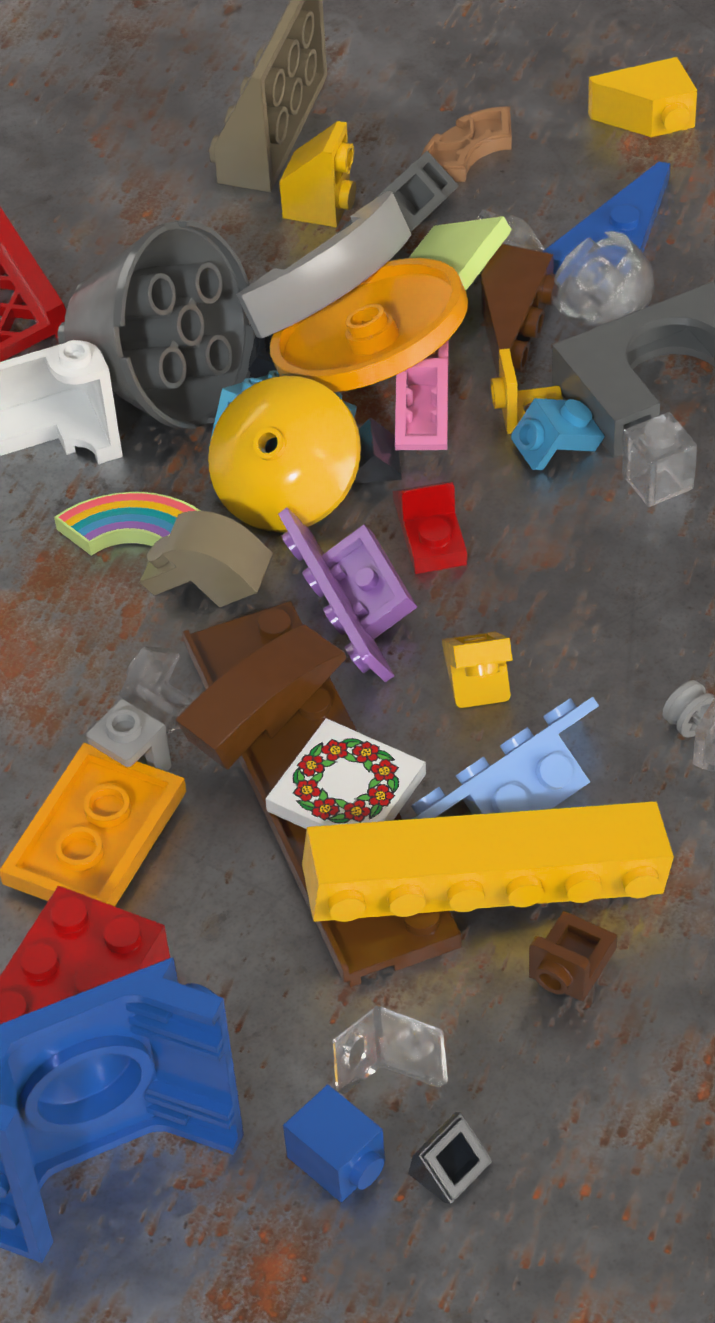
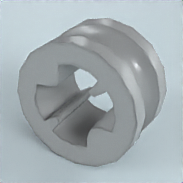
[663,680,715,738]

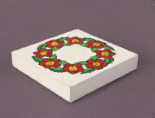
[265,718,426,829]

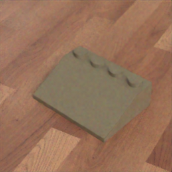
[209,0,327,192]

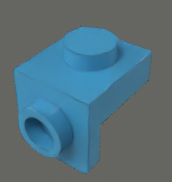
[511,398,605,470]

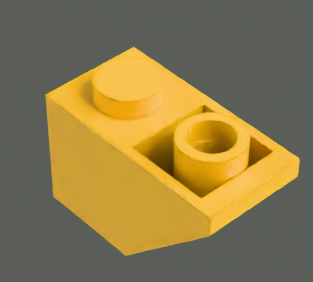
[279,121,356,228]

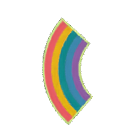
[54,492,201,556]

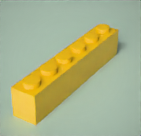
[302,801,674,922]

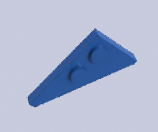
[542,161,671,288]

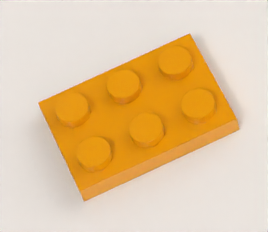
[0,743,187,906]

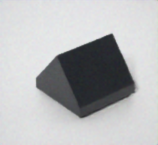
[353,418,402,484]
[408,1112,492,1204]

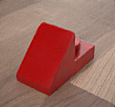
[393,482,467,574]

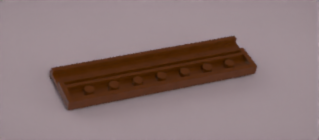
[182,601,462,987]

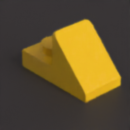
[442,631,513,708]

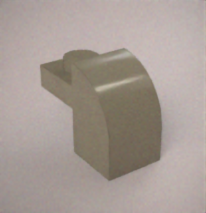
[140,511,273,607]

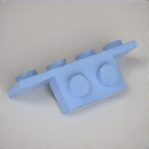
[411,697,599,819]

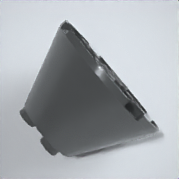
[58,221,256,429]

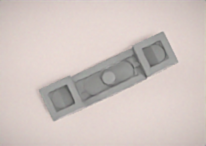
[236,191,411,338]

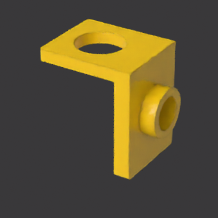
[491,348,563,434]

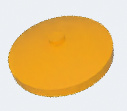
[270,258,468,392]

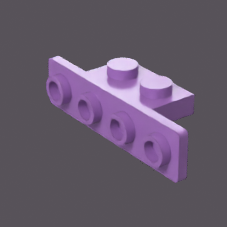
[278,507,417,682]

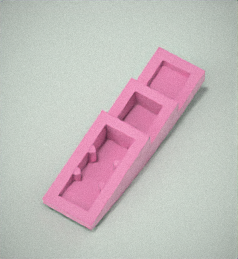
[395,339,449,450]

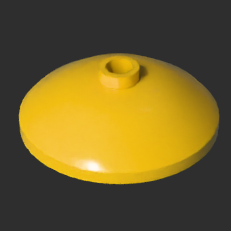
[208,376,361,532]

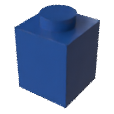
[283,1084,385,1203]

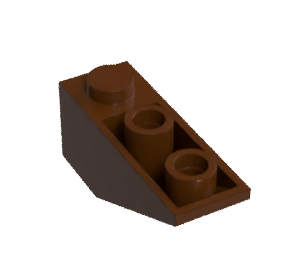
[481,244,560,377]

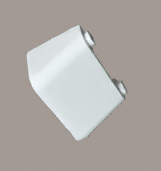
[0,340,123,465]

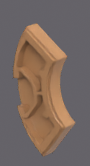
[421,106,512,182]

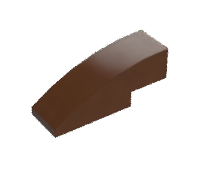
[175,624,347,770]

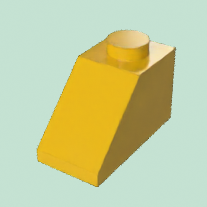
[588,57,697,137]

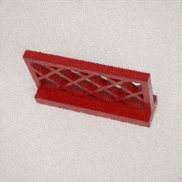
[0,206,66,362]

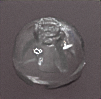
[552,231,655,331]

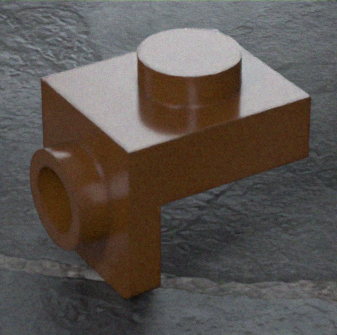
[529,910,617,1002]

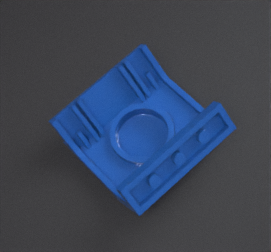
[0,957,244,1263]

